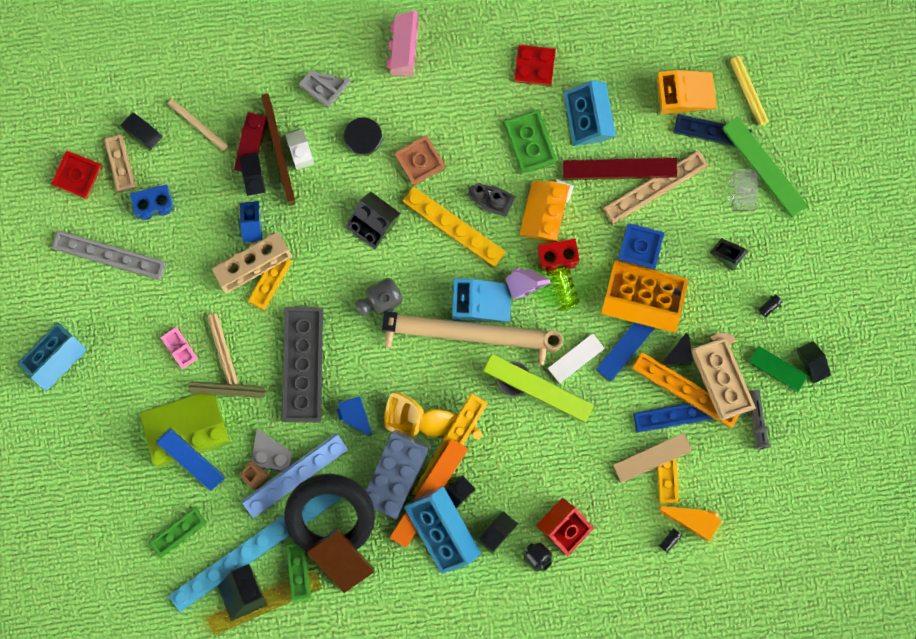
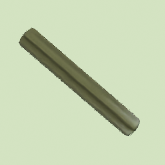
[189,381,266,398]

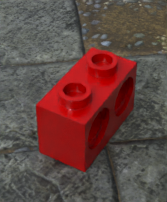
[537,239,580,273]

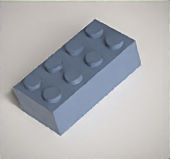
[366,429,431,519]

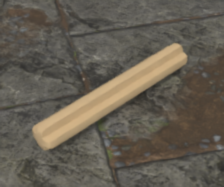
[207,313,238,385]

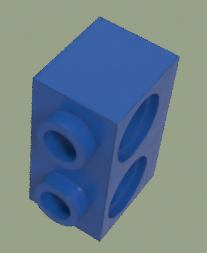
[130,184,174,220]

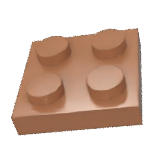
[394,135,446,186]

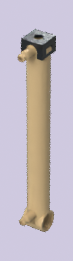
[382,311,563,365]

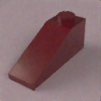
[234,112,268,172]

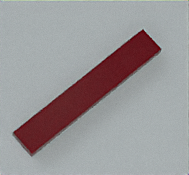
[563,157,678,180]

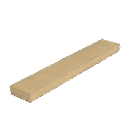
[603,150,709,225]

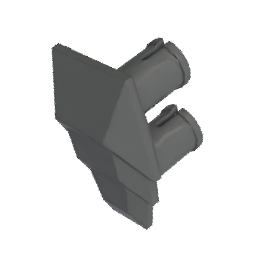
[467,183,516,217]

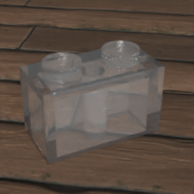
[729,169,758,211]

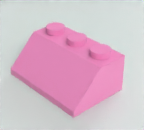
[387,11,418,77]

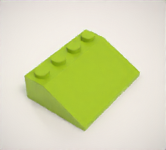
[140,393,231,468]

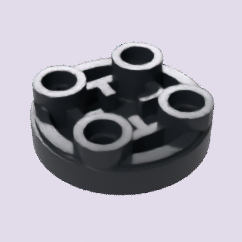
[344,117,382,156]

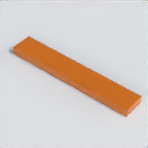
[389,438,468,548]

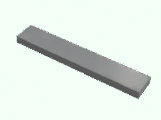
[51,230,166,281]

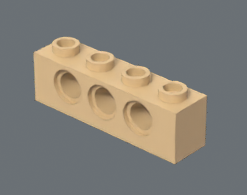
[212,231,293,294]

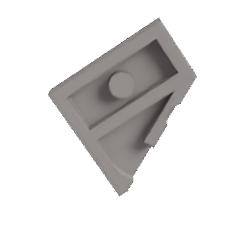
[298,71,351,108]
[251,429,293,471]

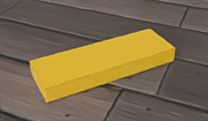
[248,259,292,311]
[657,459,679,504]

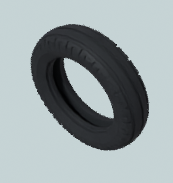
[284,474,375,552]

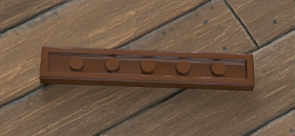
[261,93,296,206]

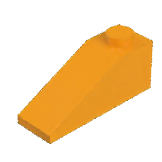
[658,506,722,542]

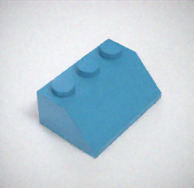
[564,80,616,146]
[18,322,87,391]

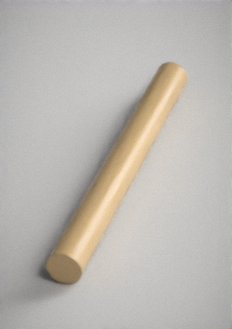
[168,99,229,152]

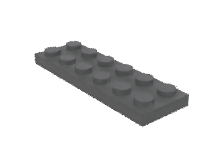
[282,307,323,423]

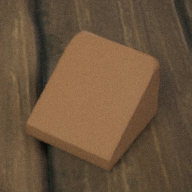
[239,461,269,489]

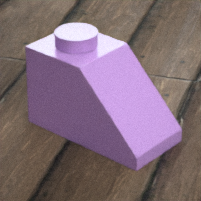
[505,268,551,299]

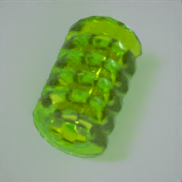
[546,268,579,311]

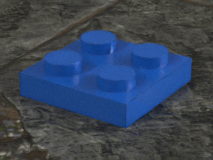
[618,223,665,270]

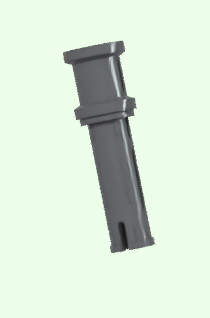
[749,390,771,450]

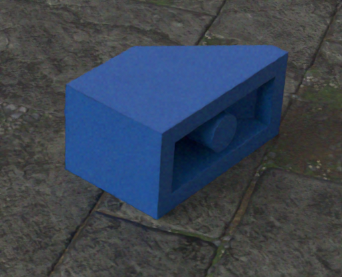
[240,201,262,242]
[336,396,372,436]

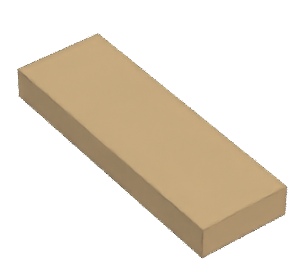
[104,134,136,193]

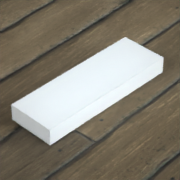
[548,334,605,384]

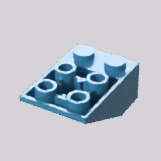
[453,278,511,322]

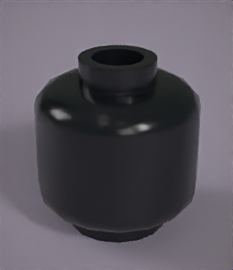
[524,543,553,572]

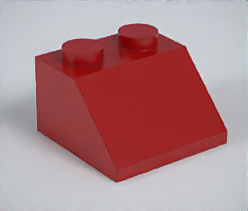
[536,497,594,557]

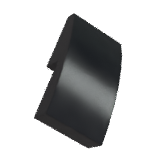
[120,112,163,151]

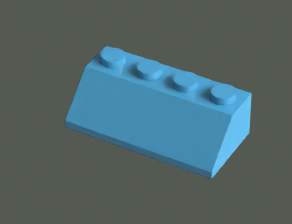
[404,486,481,574]

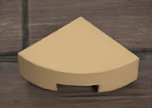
[709,333,737,346]

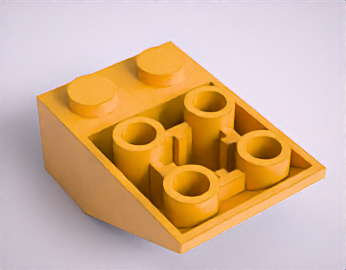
[656,70,717,115]

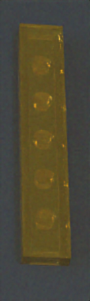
[207,570,323,636]

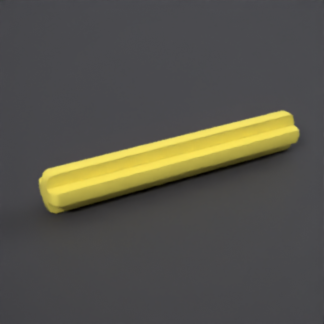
[730,56,768,126]

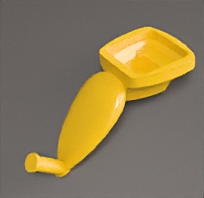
[384,392,482,439]

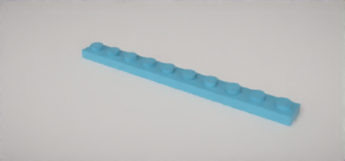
[169,494,341,612]

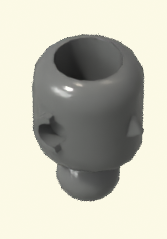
[355,278,403,317]

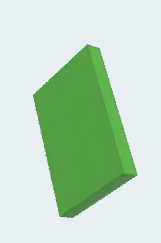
[503,109,558,174]

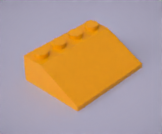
[601,260,688,333]

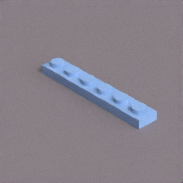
[241,433,348,518]

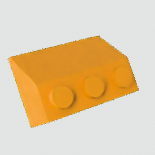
[519,181,570,243]

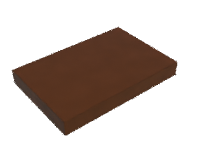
[307,528,375,593]

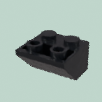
[345,191,401,249]

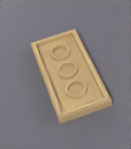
[691,338,756,421]

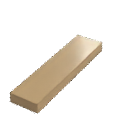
[614,433,692,483]

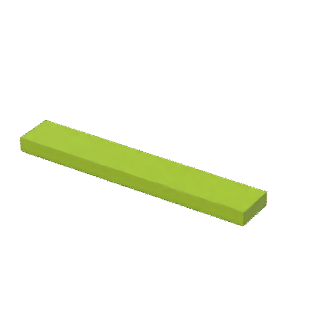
[482,354,594,423]

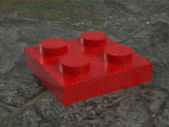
[514,44,556,86]
[51,150,102,200]

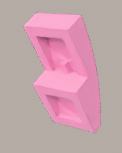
[160,327,198,369]

